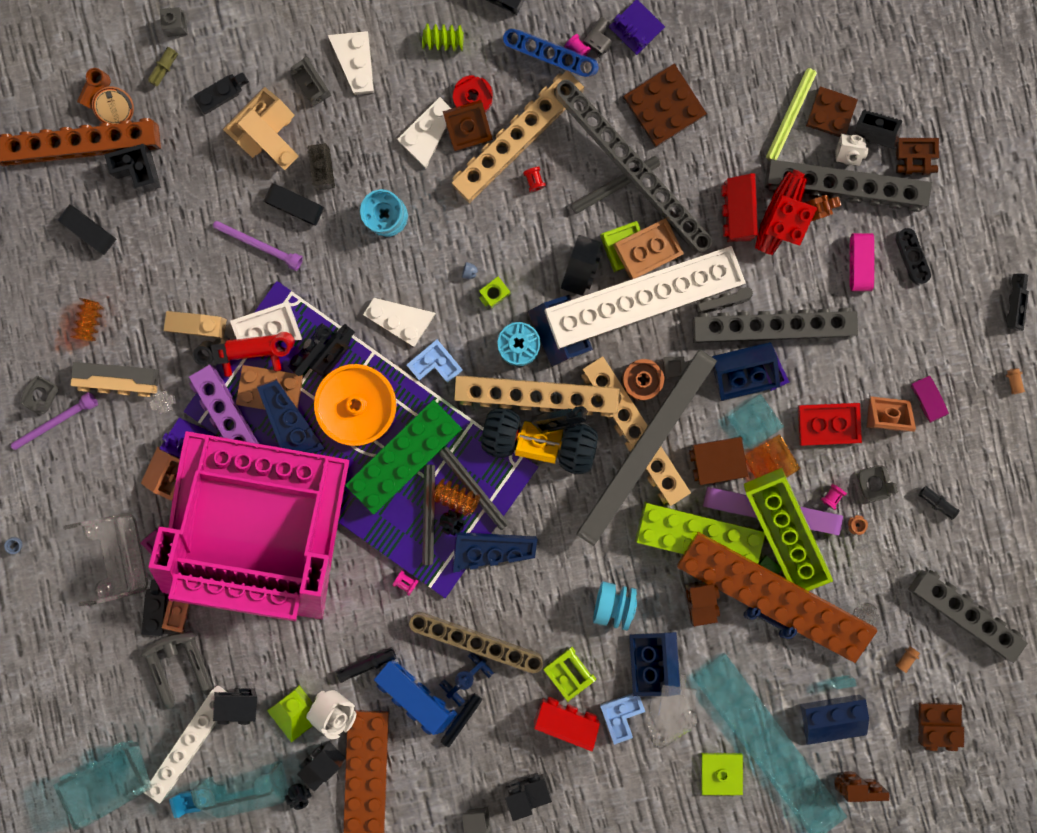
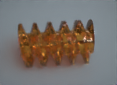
[69,298,104,342]
[434,478,480,516]

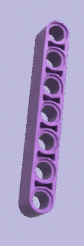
[703,487,843,536]

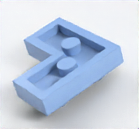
[407,339,463,383]
[600,693,645,745]

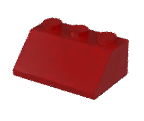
[721,173,758,242]
[534,697,600,751]

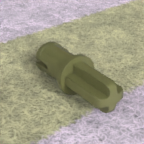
[148,47,179,86]

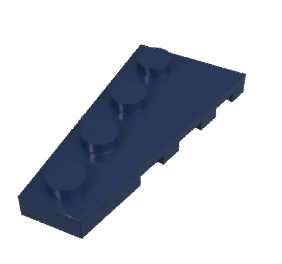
[257,379,324,453]
[452,532,538,573]

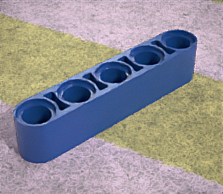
[503,29,599,77]

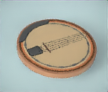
[92,86,134,125]

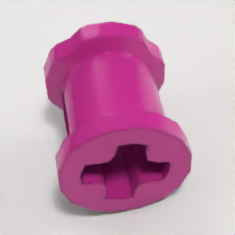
[564,34,591,56]
[820,483,847,510]
[392,570,419,596]

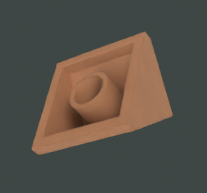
[866,396,916,432]

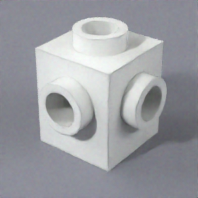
[835,134,868,166]

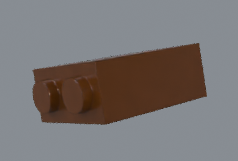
[689,437,749,485]

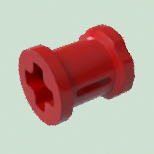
[523,167,546,192]

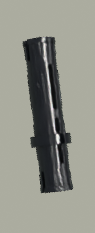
[336,647,397,683]

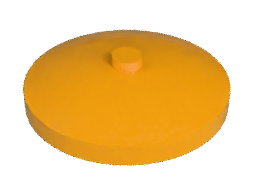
[314,364,397,446]

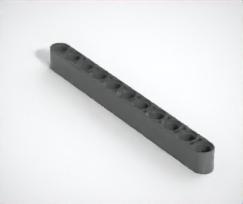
[555,80,712,252]
[576,349,717,546]

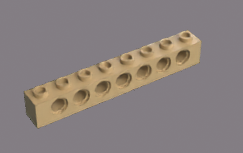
[452,70,584,204]
[581,356,691,506]
[454,375,620,417]

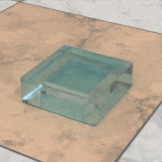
[831,675,857,689]

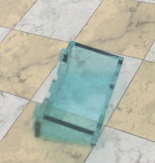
[53,740,152,831]

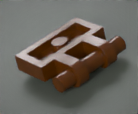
[896,138,939,175]

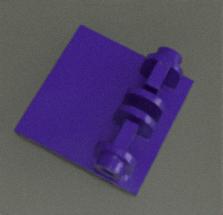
[609,0,665,55]
[159,418,215,458]

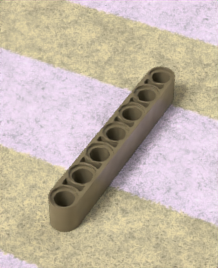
[409,612,543,673]

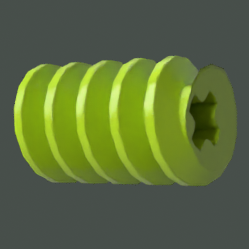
[422,23,464,52]

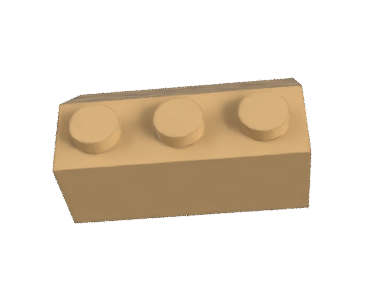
[223,87,295,158]

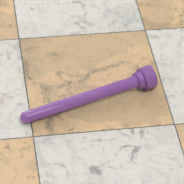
[213,221,303,271]
[11,392,98,450]

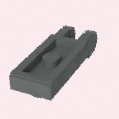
[696,287,753,314]

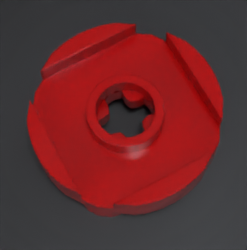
[453,75,493,113]

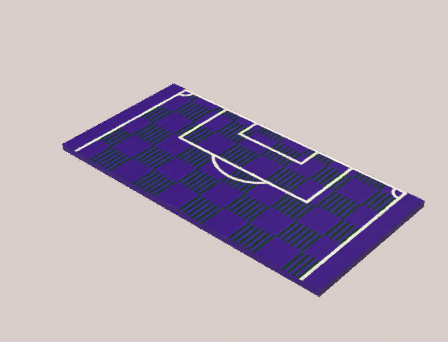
[183,281,539,598]

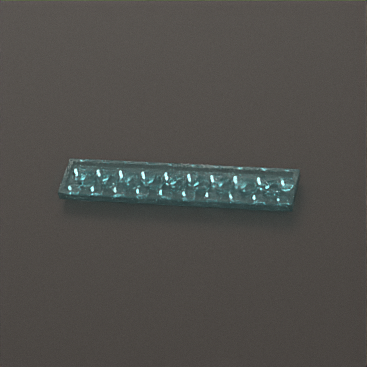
[693,653,847,833]

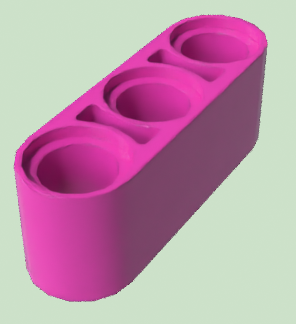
[849,233,874,292]

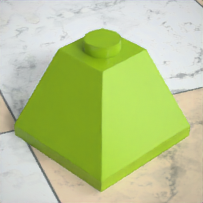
[267,685,313,743]

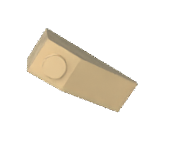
[237,108,299,170]
[164,311,227,339]

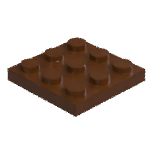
[623,64,707,148]

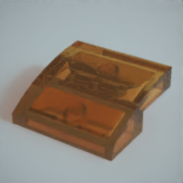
[745,434,801,478]

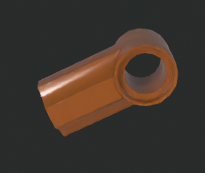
[77,68,111,110]

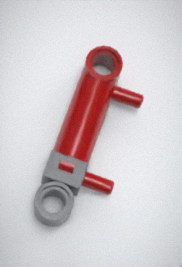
[193,332,295,377]

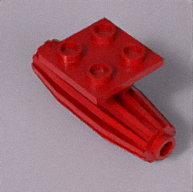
[755,169,817,255]

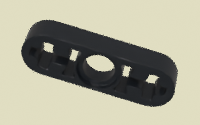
[895,228,931,285]

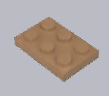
[613,218,684,280]
[236,365,304,410]

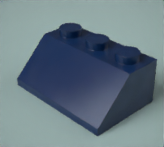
[528,295,593,367]
[711,342,780,401]
[629,632,681,696]
[800,694,869,745]

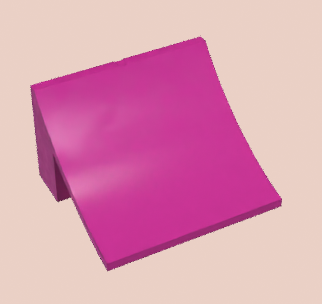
[148,431,349,622]

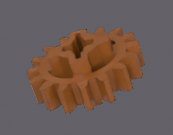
[805,195,841,222]

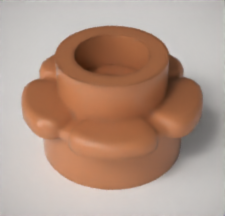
[848,515,868,535]

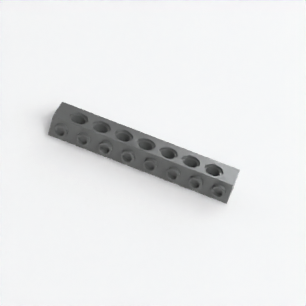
[764,159,932,212]
[692,308,858,343]

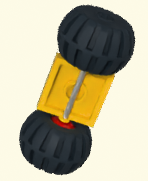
[481,408,598,474]

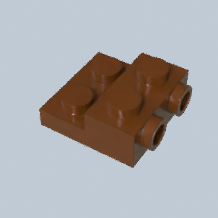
[918,702,964,751]
[834,771,889,802]

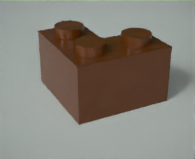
[684,581,720,627]

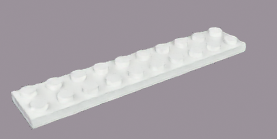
[544,246,746,349]

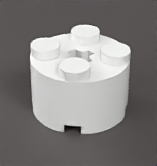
[307,690,356,739]

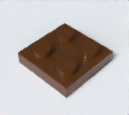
[806,86,858,137]
[442,100,493,151]

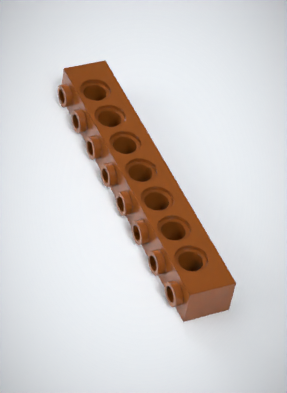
[0,118,161,166]

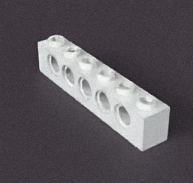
[143,686,227,804]

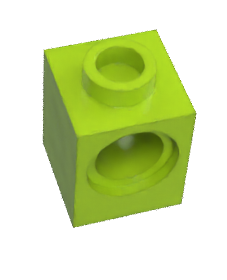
[479,276,511,308]

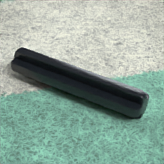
[441,693,482,747]

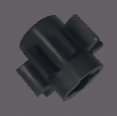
[439,509,465,536]
[284,783,312,810]

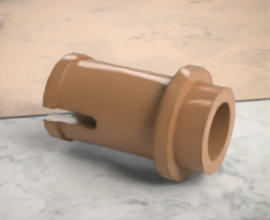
[1006,368,1025,394]
[895,646,920,673]

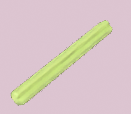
[766,68,817,160]

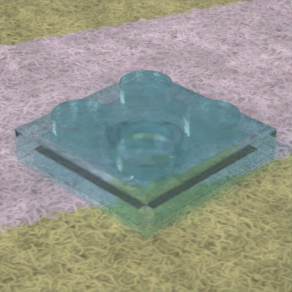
[727,394,784,450]

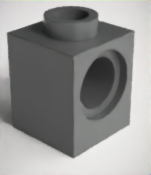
[160,7,188,37]

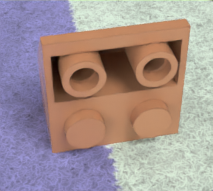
[141,447,180,501]

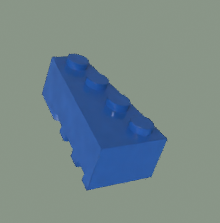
[374,661,459,735]

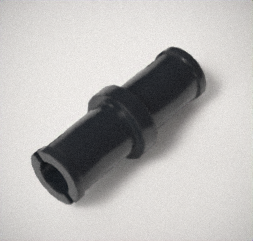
[918,486,960,520]

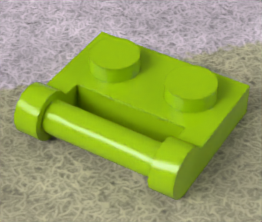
[543,646,596,702]

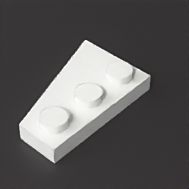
[328,31,374,95]
[397,97,451,169]
[363,298,436,347]
[230,301,302,340]

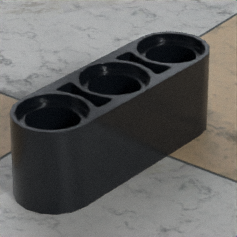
[263,183,324,226]
[57,204,117,255]

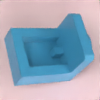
[169,789,206,818]

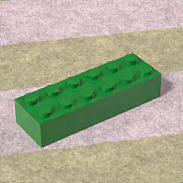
[345,399,463,515]

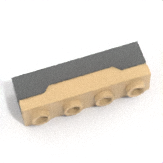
[71,362,159,397]

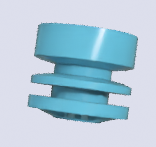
[360,189,408,237]
[497,322,540,367]
[593,581,637,631]

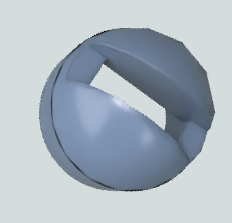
[462,262,478,279]
[4,537,22,554]

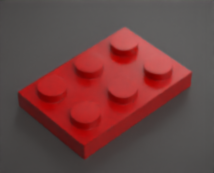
[798,403,862,446]

